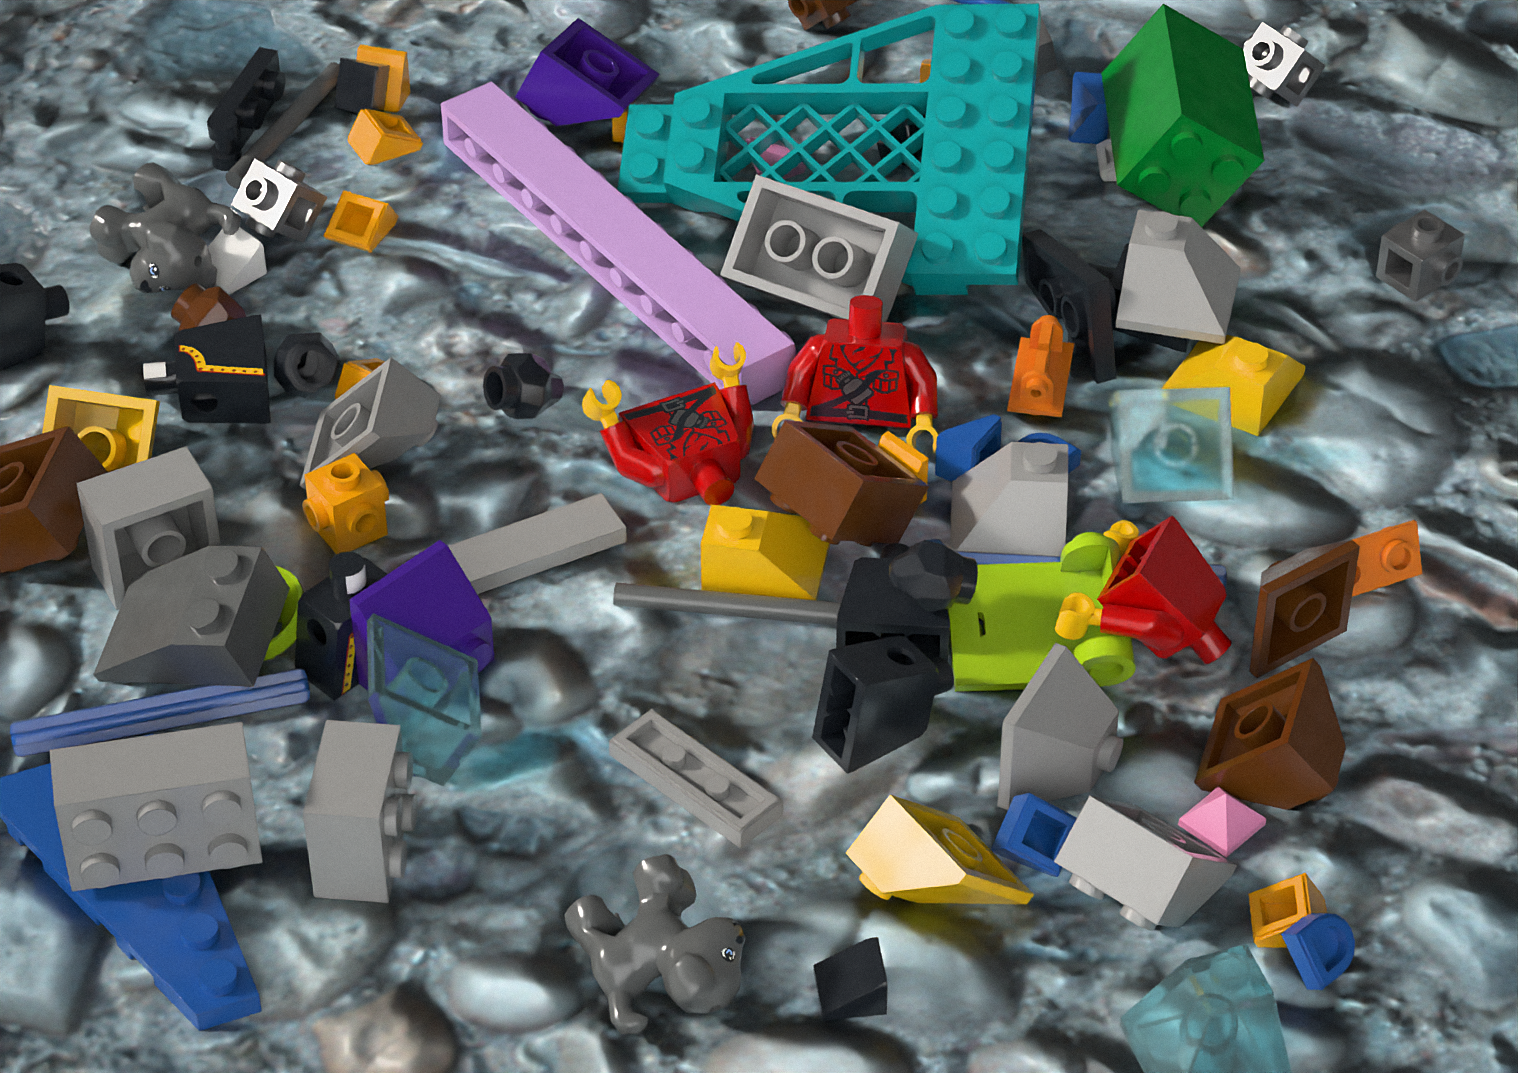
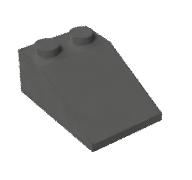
[93,546,290,687]

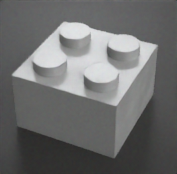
[77,446,221,610]
[303,720,418,903]

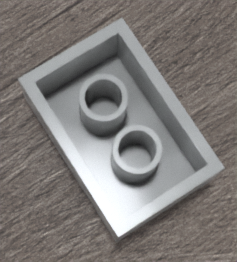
[720,174,918,322]
[50,722,263,892]

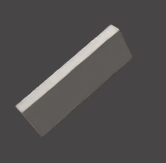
[448,493,627,594]
[609,709,783,848]

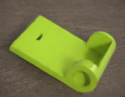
[948,532,1136,692]

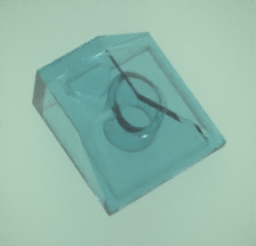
[1109,387,1234,504]
[367,613,482,787]
[1120,944,1292,1073]

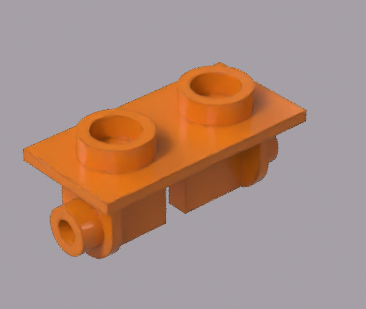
[1007,315,1074,418]
[1352,520,1422,597]

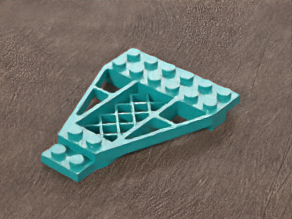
[617,3,1041,295]

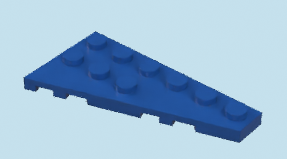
[0,733,262,1031]

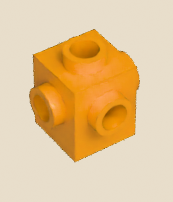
[302,453,389,555]

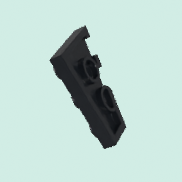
[1022,229,1117,384]

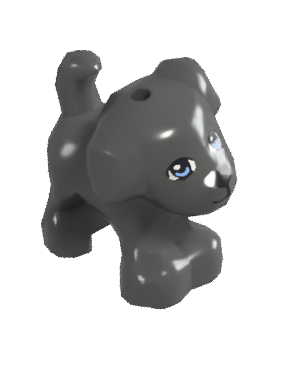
[89,162,241,293]
[565,854,746,1034]

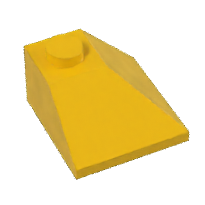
[1159,335,1305,436]
[42,385,160,472]
[701,504,830,600]
[846,795,1034,904]

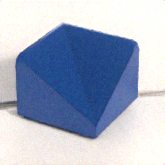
[1068,72,1109,144]
[935,414,1002,482]
[991,793,1077,877]

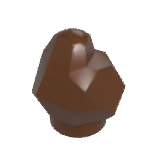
[171,283,246,330]

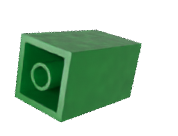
[1101,3,1265,227]

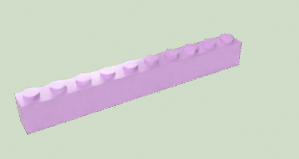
[441,81,796,406]

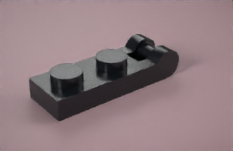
[207,47,285,171]

